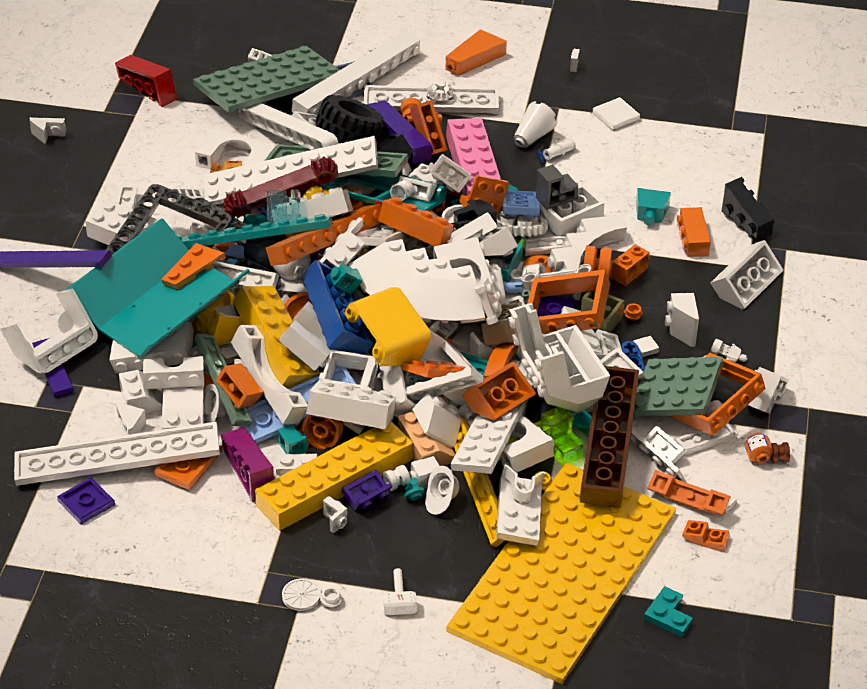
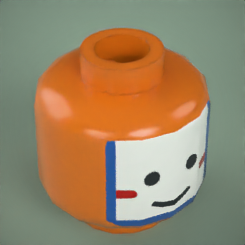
[745,432,773,463]

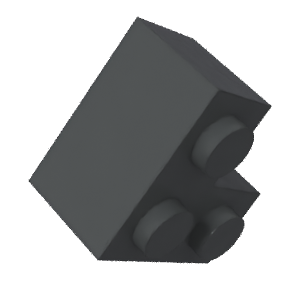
[536,165,579,210]

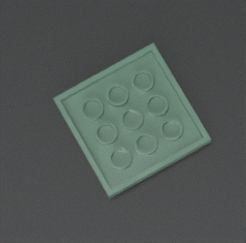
[634,356,724,417]

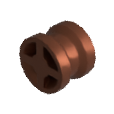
[770,442,790,463]

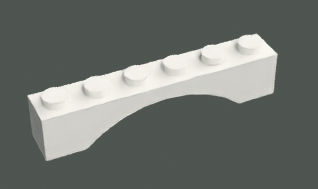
[231,325,308,424]

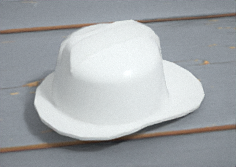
[204,384,227,423]
[425,466,459,515]

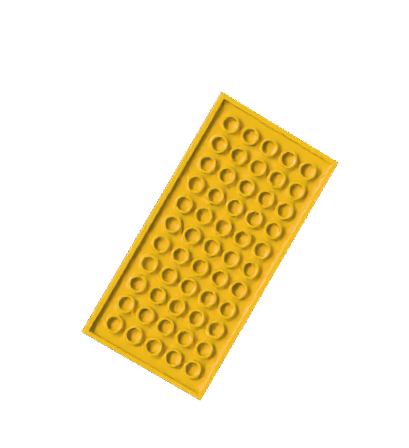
[446,463,676,685]

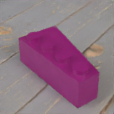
[221,427,276,502]

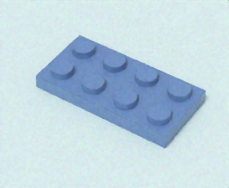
[502,190,540,218]

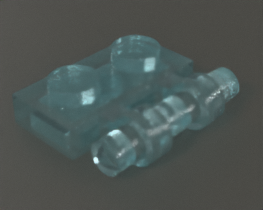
[267,190,301,224]

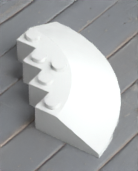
[348,239,486,323]

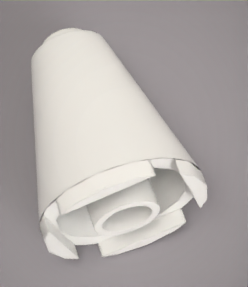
[514,101,558,148]

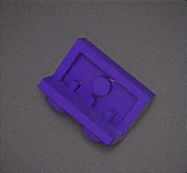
[342,470,393,511]

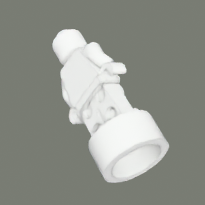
[710,339,748,363]

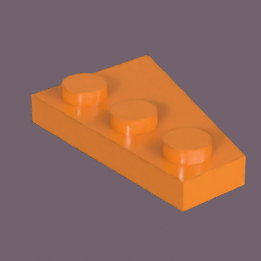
[161,243,226,290]

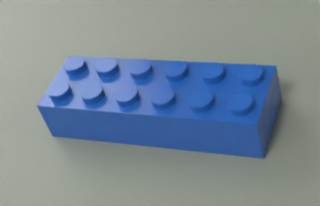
[302,260,373,355]

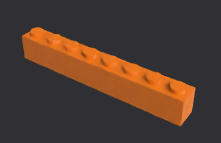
[266,204,381,266]

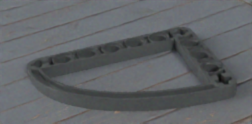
[106,184,231,254]

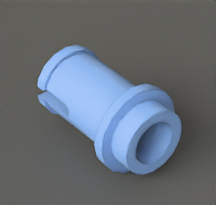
[503,281,523,296]

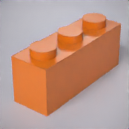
[409,100,448,155]
[677,207,711,257]

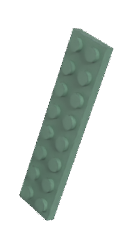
[264,144,408,178]

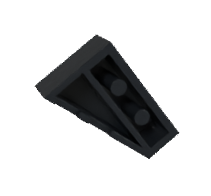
[721,177,774,240]

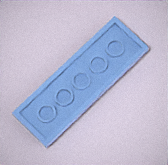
[243,367,355,444]

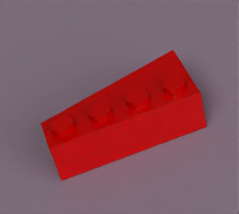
[115,55,178,107]

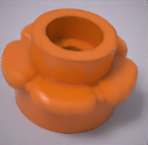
[624,304,643,321]

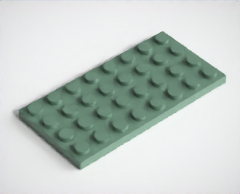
[193,46,340,113]

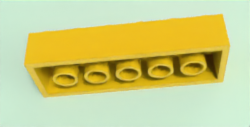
[233,286,320,389]

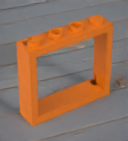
[527,269,610,335]
[669,353,766,436]

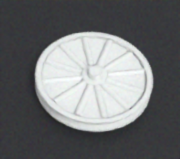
[282,578,321,611]

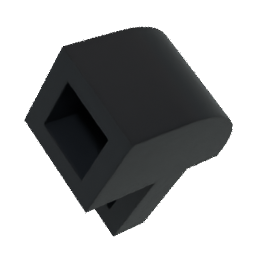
[454,200,497,225]

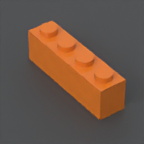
[378,197,454,246]

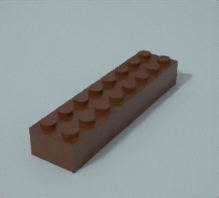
[580,366,639,508]

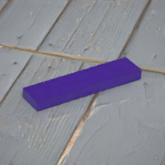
[32,338,73,397]

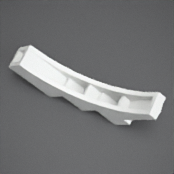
[547,215,627,300]

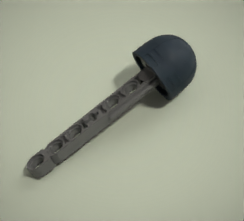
[191,198,287,273]

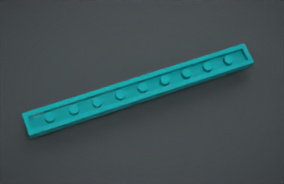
[177,214,333,248]

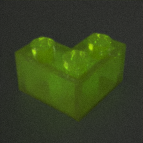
[541,407,584,467]

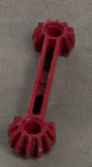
[223,156,338,219]

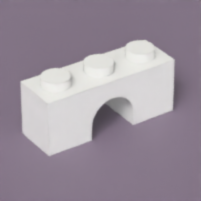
[143,356,204,389]

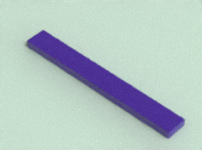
[0,250,112,268]

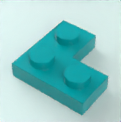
[644,586,693,637]

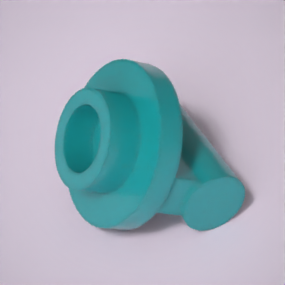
[404,478,425,501]

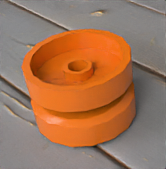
[584,245,613,279]

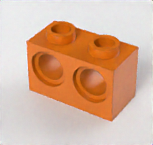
[611,244,650,286]

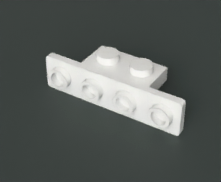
[428,213,497,249]
[318,217,365,267]
[630,426,685,480]

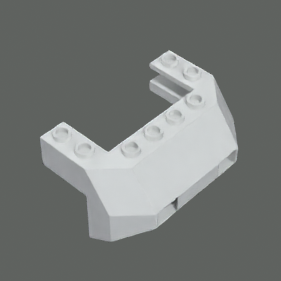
[508,303,610,412]

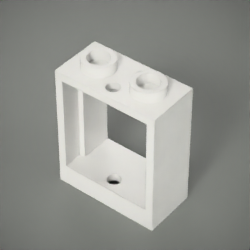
[319,350,378,389]

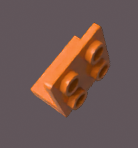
[459,175,509,216]

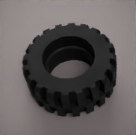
[315,95,384,144]

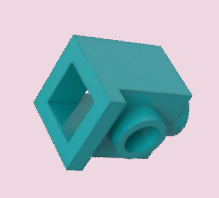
[330,263,363,294]
[278,424,307,454]

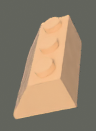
[398,411,456,466]

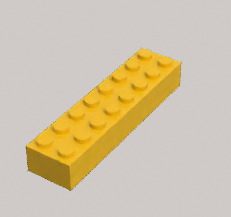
[255,422,413,531]

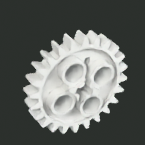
[497,211,548,237]

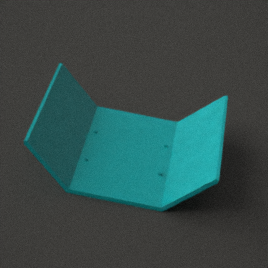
[66,218,250,359]

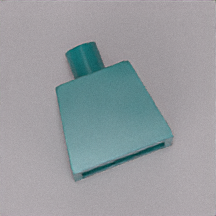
[636,188,671,225]

